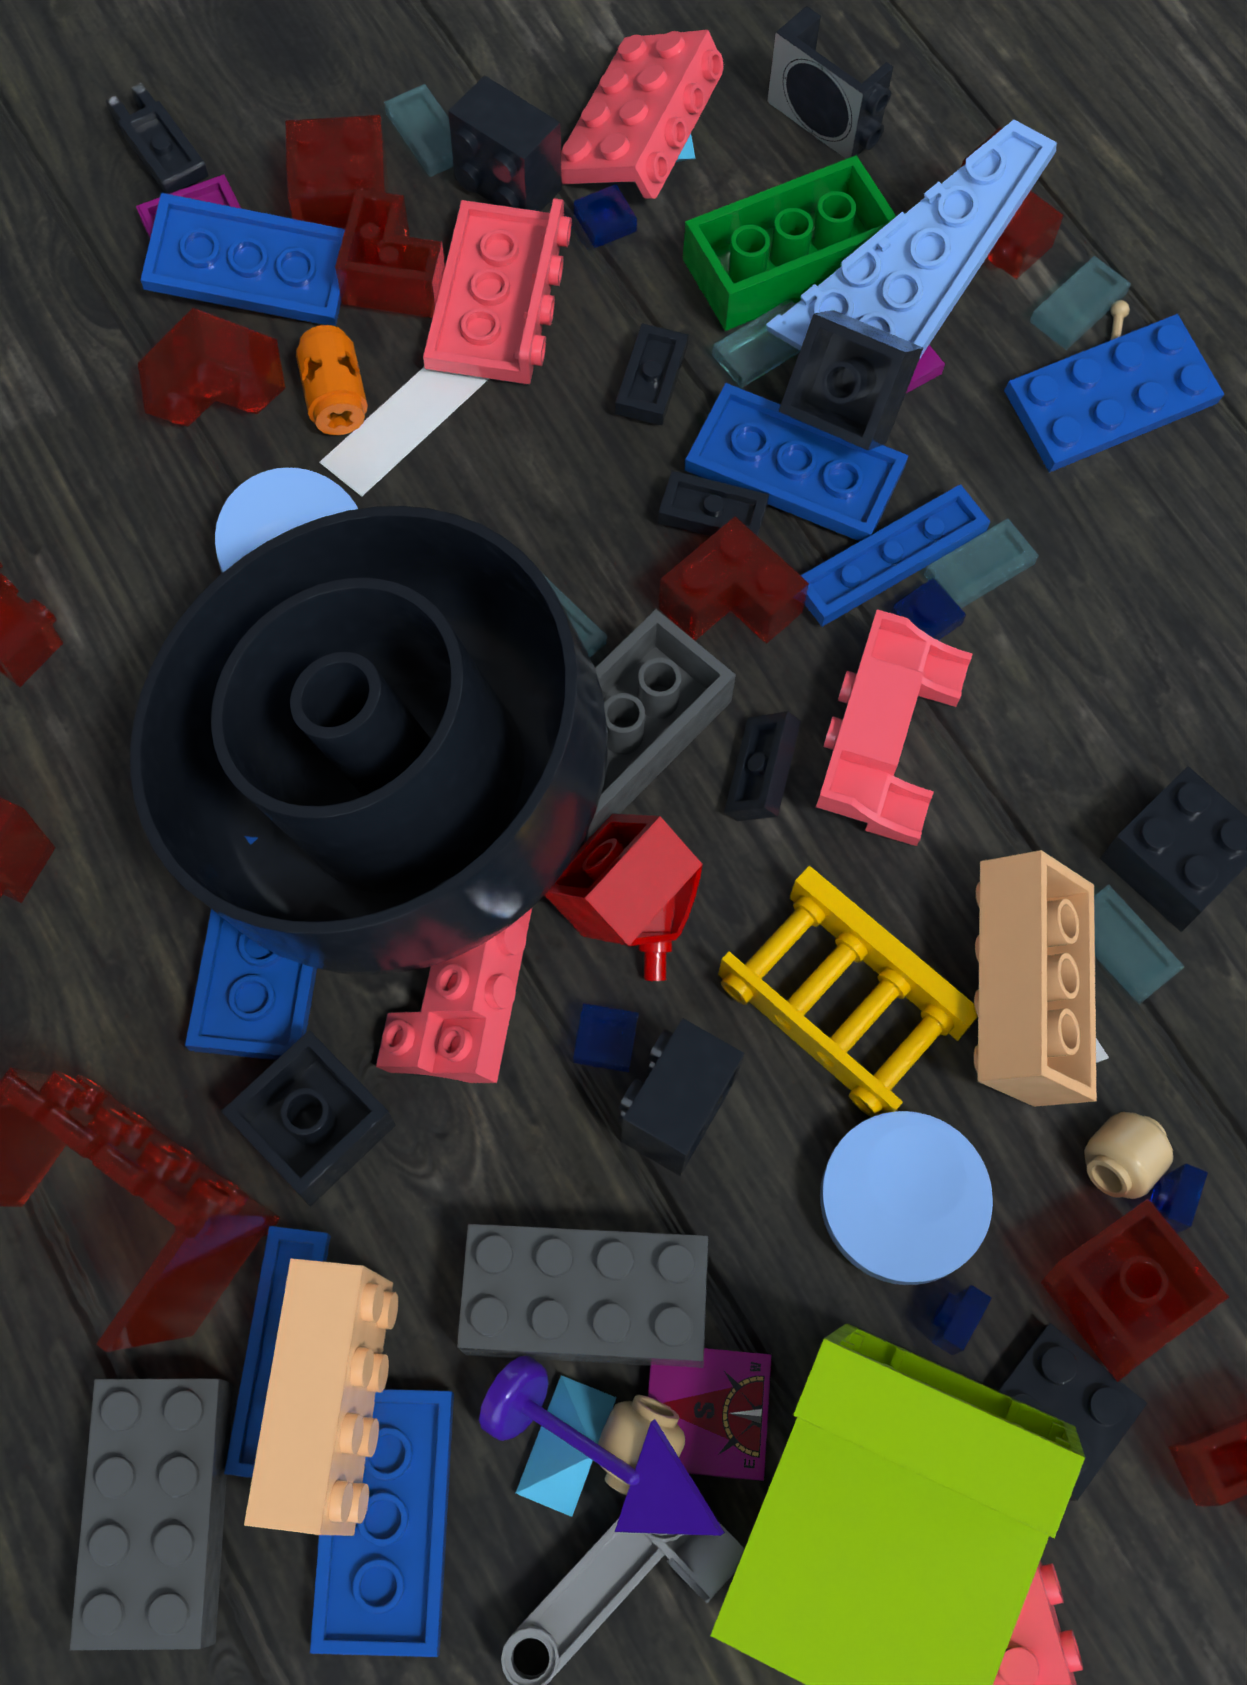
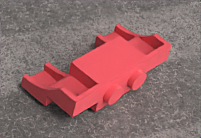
[816,609,973,846]
[376,908,532,1083]

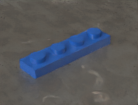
[793,484,991,627]
[224,1226,331,1478]

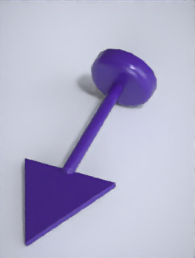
[479,1355,725,1536]

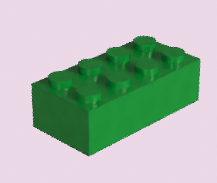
[683,155,896,331]

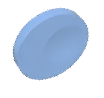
[215,468,358,573]
[820,1111,993,1285]

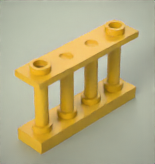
[718,865,978,1117]

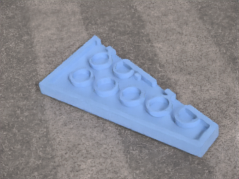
[766,120,1057,358]

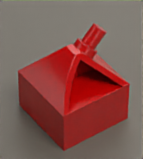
[545,813,703,981]

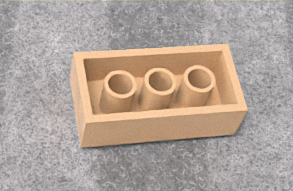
[974,850,1097,1107]
[244,1258,398,1536]

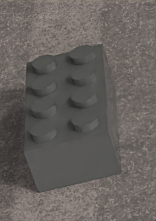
[584,609,736,842]
[457,1224,708,1368]
[70,1379,233,1650]

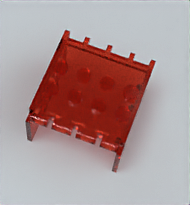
[0,1067,280,1352]

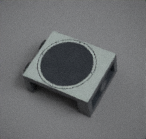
[767,6,893,159]

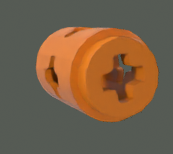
[296,325,368,435]

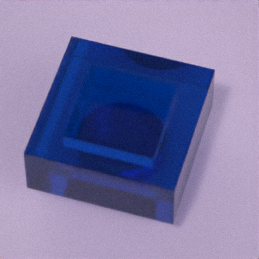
[574,184,637,248]
[891,578,966,641]
[573,1003,639,1072]
[1150,1163,1208,1235]
[932,1285,992,1356]

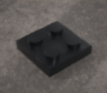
[996,1323,1148,1501]

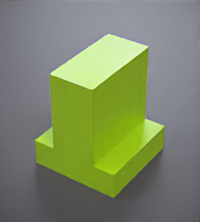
[710,1323,1085,1685]

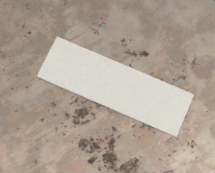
[319,367,489,496]

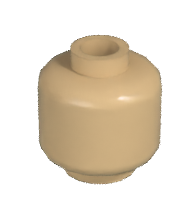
[1084,1112,1173,1199]
[598,1395,685,1495]

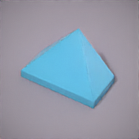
[516,1375,616,1517]

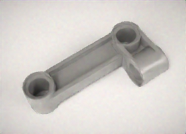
[501,1518,744,1685]

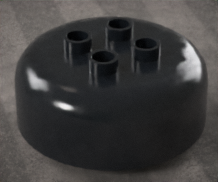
[130,506,608,975]

